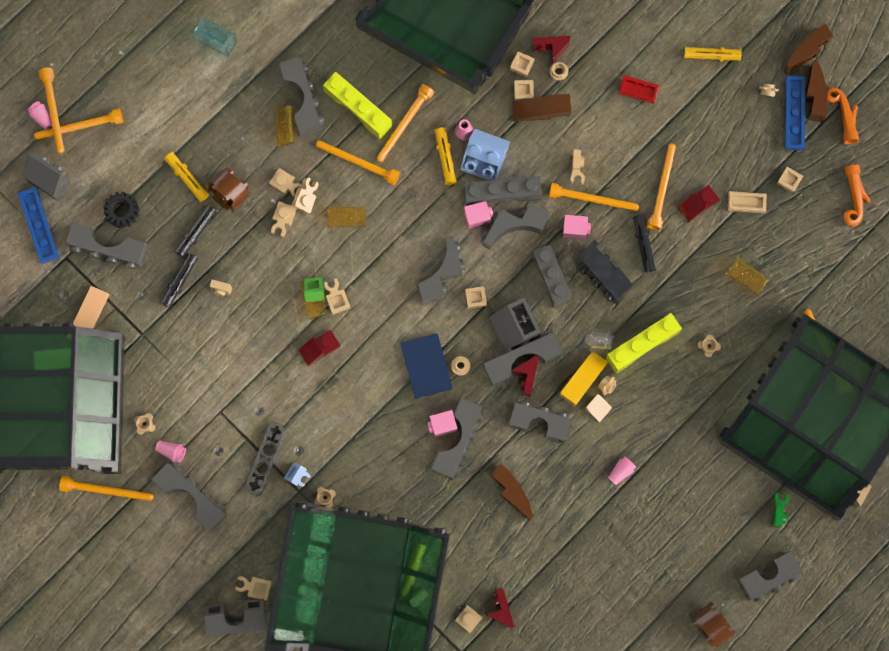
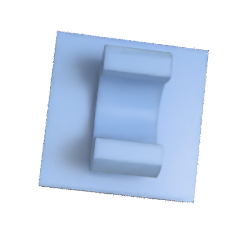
[284,462,310,487]

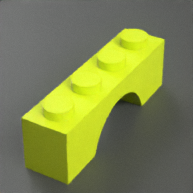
[323,72,392,140]
[606,313,682,374]

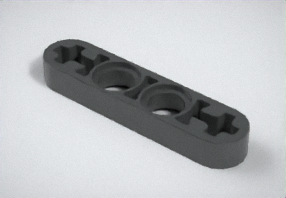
[246,422,285,495]

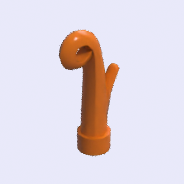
[827,87,859,145]
[844,165,870,226]

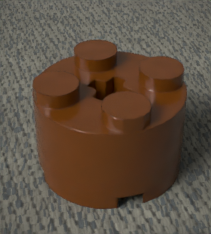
[206,167,249,212]
[692,602,736,648]

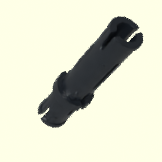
[174,205,217,258]
[633,214,656,273]
[160,253,198,308]

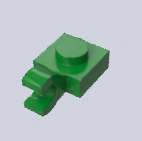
[772,493,790,528]

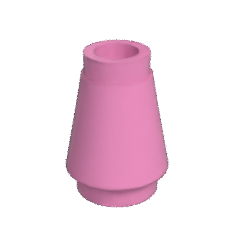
[27,101,52,130]
[455,119,474,140]
[155,440,186,463]
[608,456,636,485]

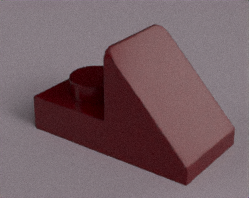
[532,36,571,64]
[678,185,720,223]
[298,330,341,367]
[512,356,539,397]
[486,588,515,628]

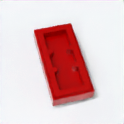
[618,75,660,104]

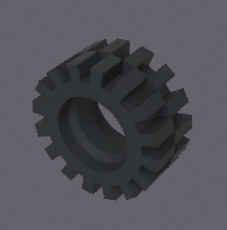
[103,191,140,228]

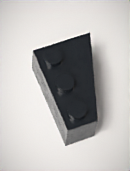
[576,240,633,304]

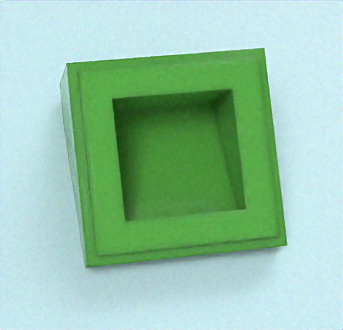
[303,277,324,302]

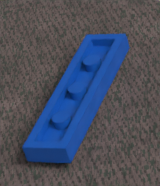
[785,76,805,151]
[18,187,60,264]

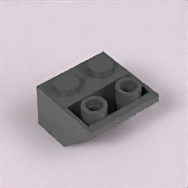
[22,152,70,200]
[489,298,541,351]

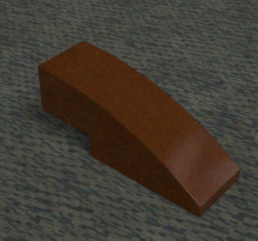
[784,24,833,74]
[805,60,827,123]
[512,94,571,122]
[491,463,533,521]

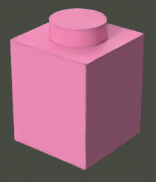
[464,201,493,229]
[562,215,591,240]
[427,410,457,437]

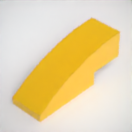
[559,351,608,407]

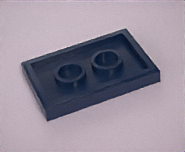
[401,333,453,399]

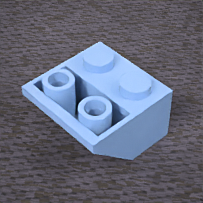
[460,129,510,181]

